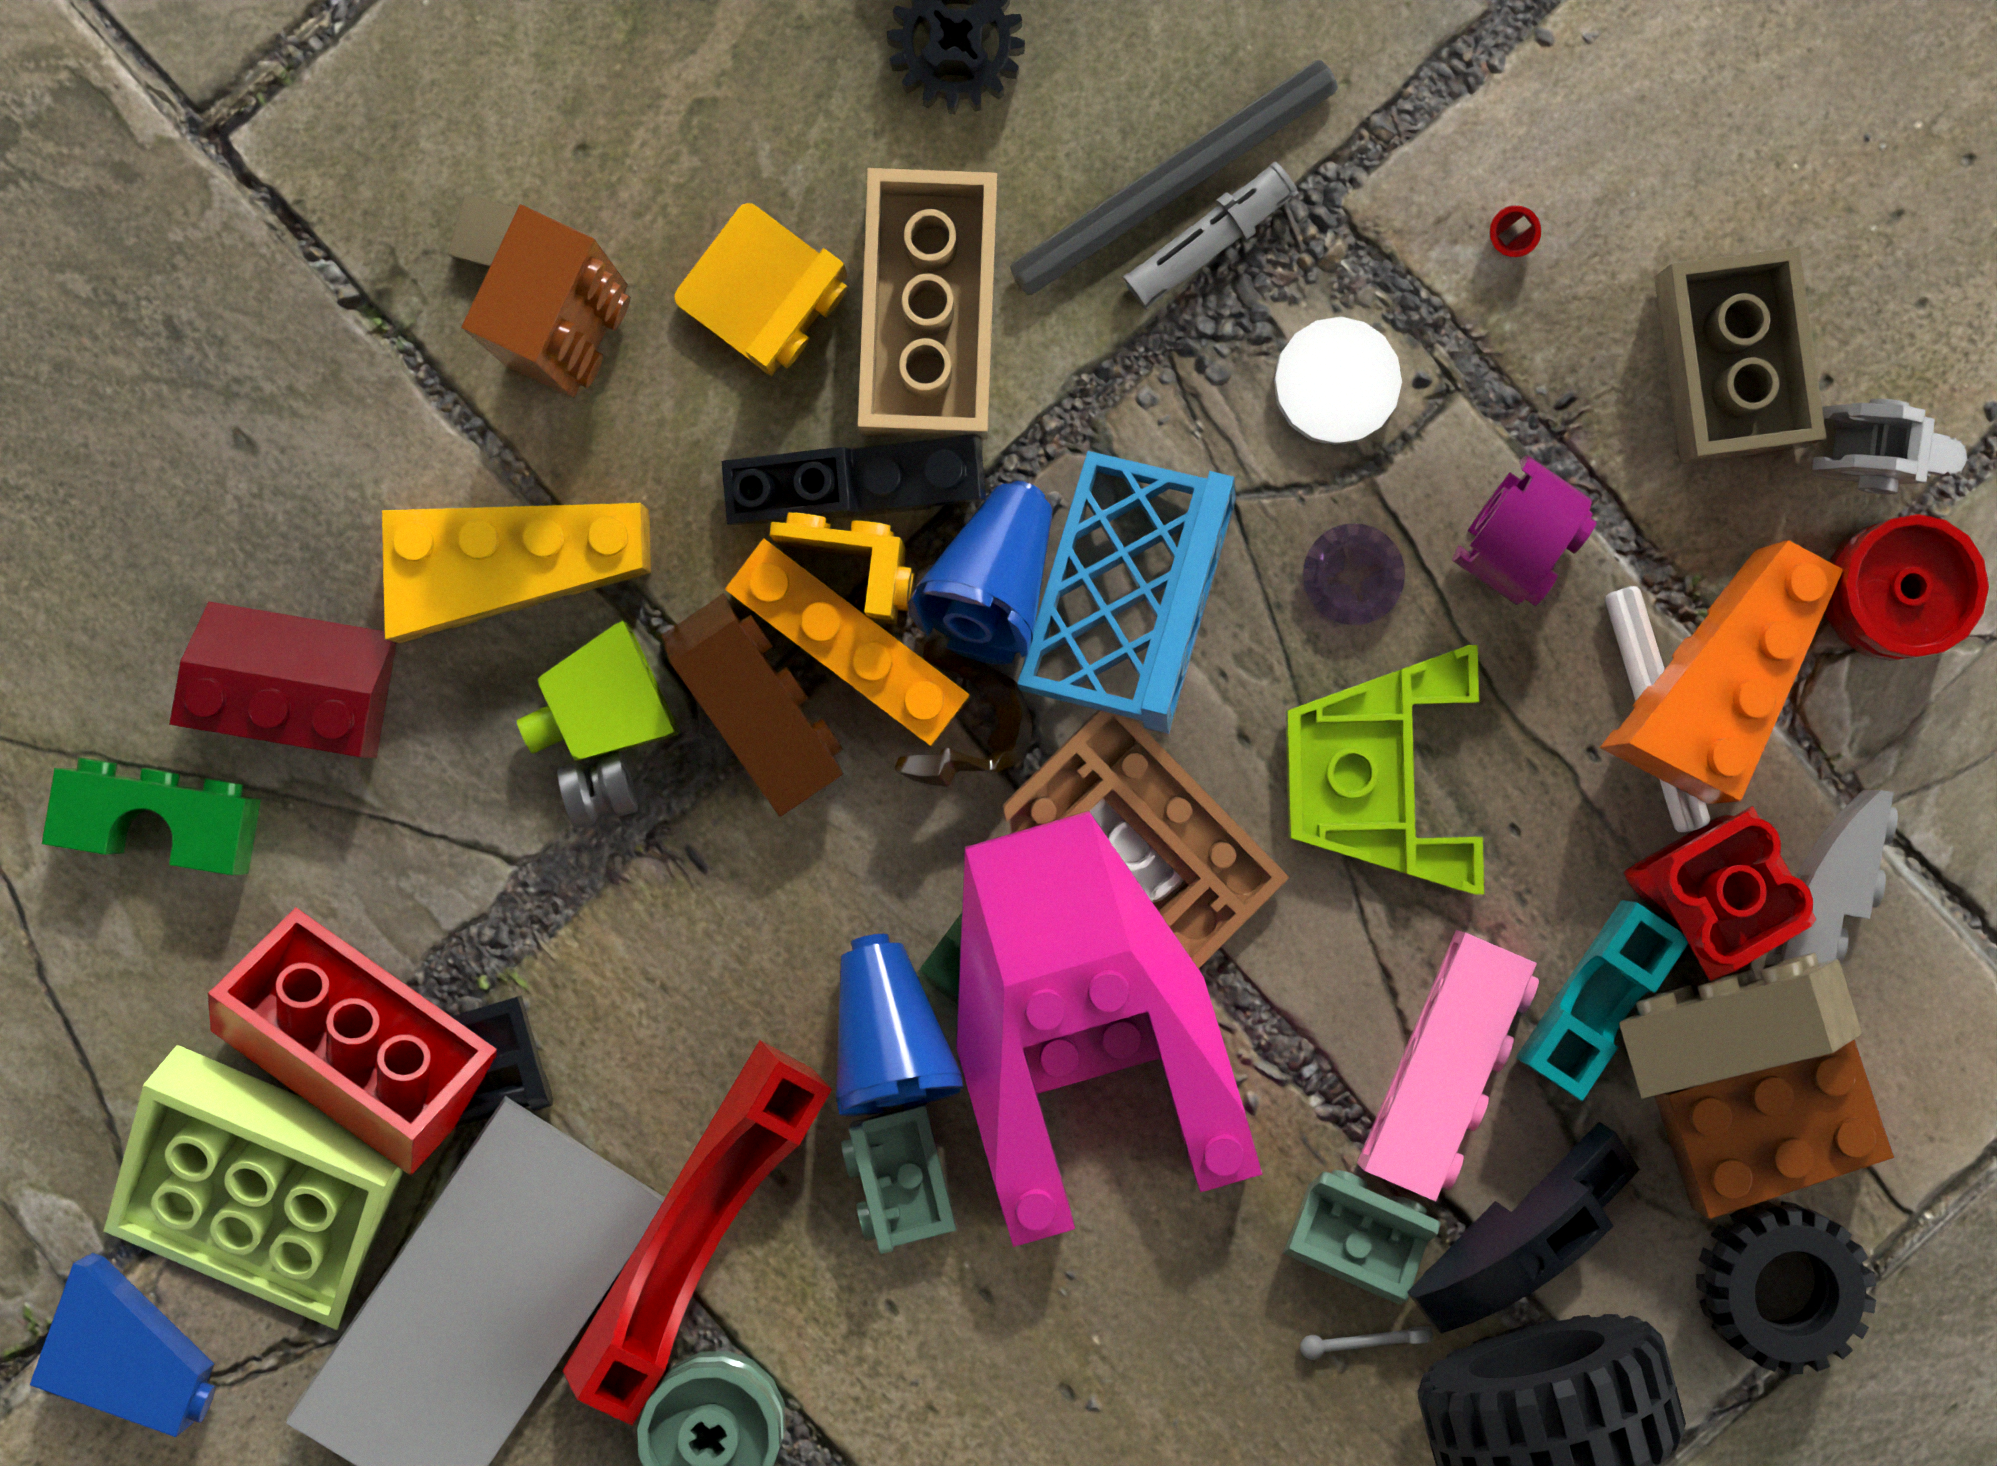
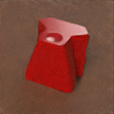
[1623,806,1816,981]

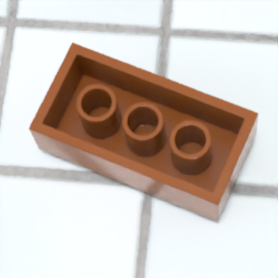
[461,204,631,398]

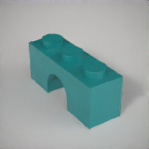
[1515,900,1688,1101]

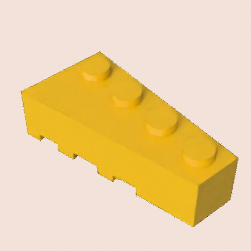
[382,503,651,643]

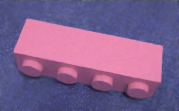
[1357,930,1539,1201]

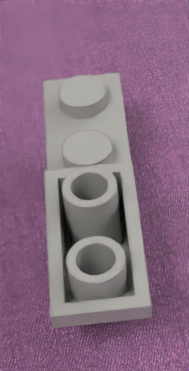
[1765,790,1898,966]

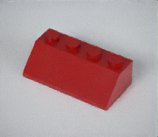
[208,907,497,1176]

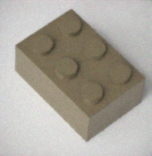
[1654,247,1826,465]
[1619,952,1862,1099]

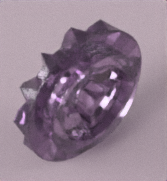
[1303,523,1405,625]

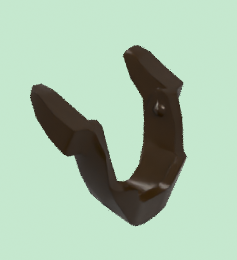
[895,639,1032,787]

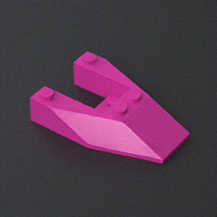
[956,811,1263,1247]

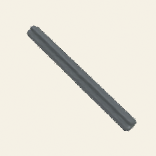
[1010,60,1338,295]

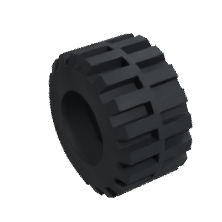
[1696,1201,1876,1374]

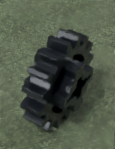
[887,0,1025,115]

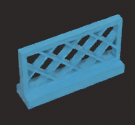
[1017,451,1236,734]

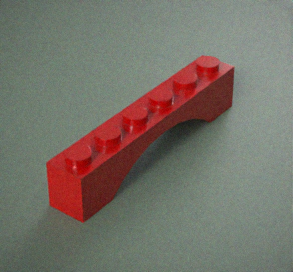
[562,1040,832,1426]

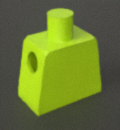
[516,621,681,761]

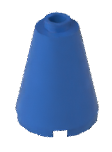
[908,481,1053,665]
[836,934,964,1116]

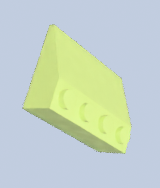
[104,1045,404,1330]

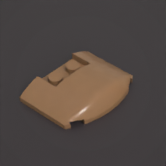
[1002,710,1290,969]

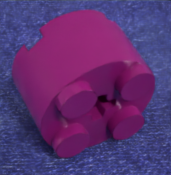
[1452,455,1597,606]

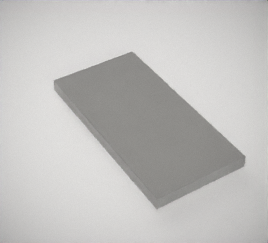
[286,1096,665,1466]

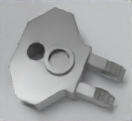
[1812,399,1968,494]

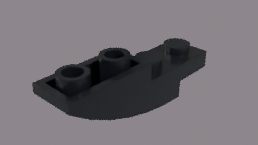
[721,434,986,525]
[1407,1122,1640,1334]

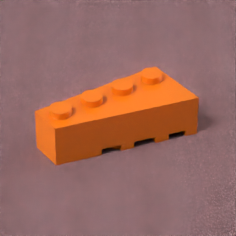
[1599,540,1843,804]

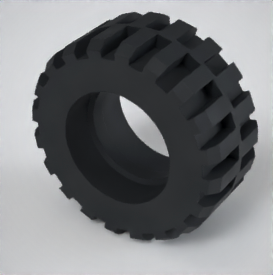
[1417,1314,1686,1466]

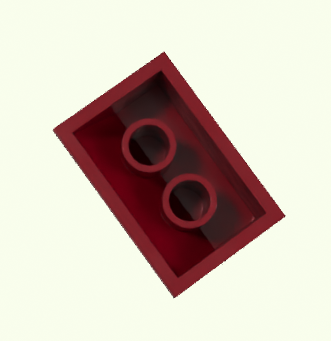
[169,601,397,758]

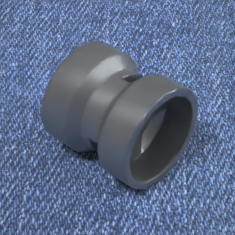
[557,750,638,829]

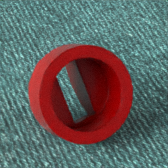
[1489,205,1541,257]

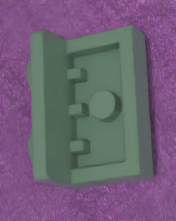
[841,1103,957,1254]
[1283,1170,1441,1305]

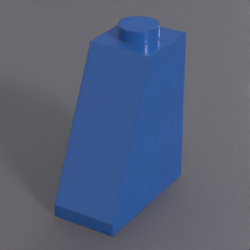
[30,1253,216,1437]

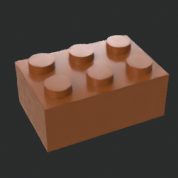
[1654,1039,1894,1219]

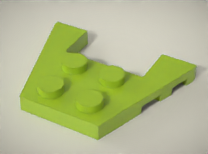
[1285,645,1484,895]

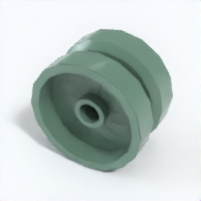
[637,1350,786,1466]

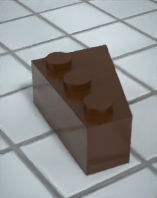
[661,593,844,817]

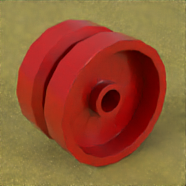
[1825,514,1989,661]

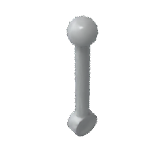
[1300,1326,1434,1360]

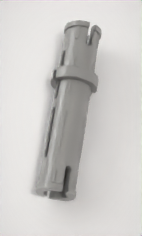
[1122,162,1299,310]

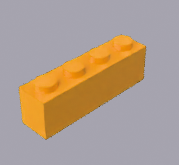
[725,538,970,747]

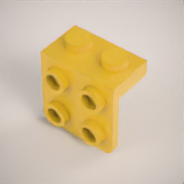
[674,203,848,377]
[769,512,915,625]

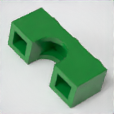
[42,757,261,876]

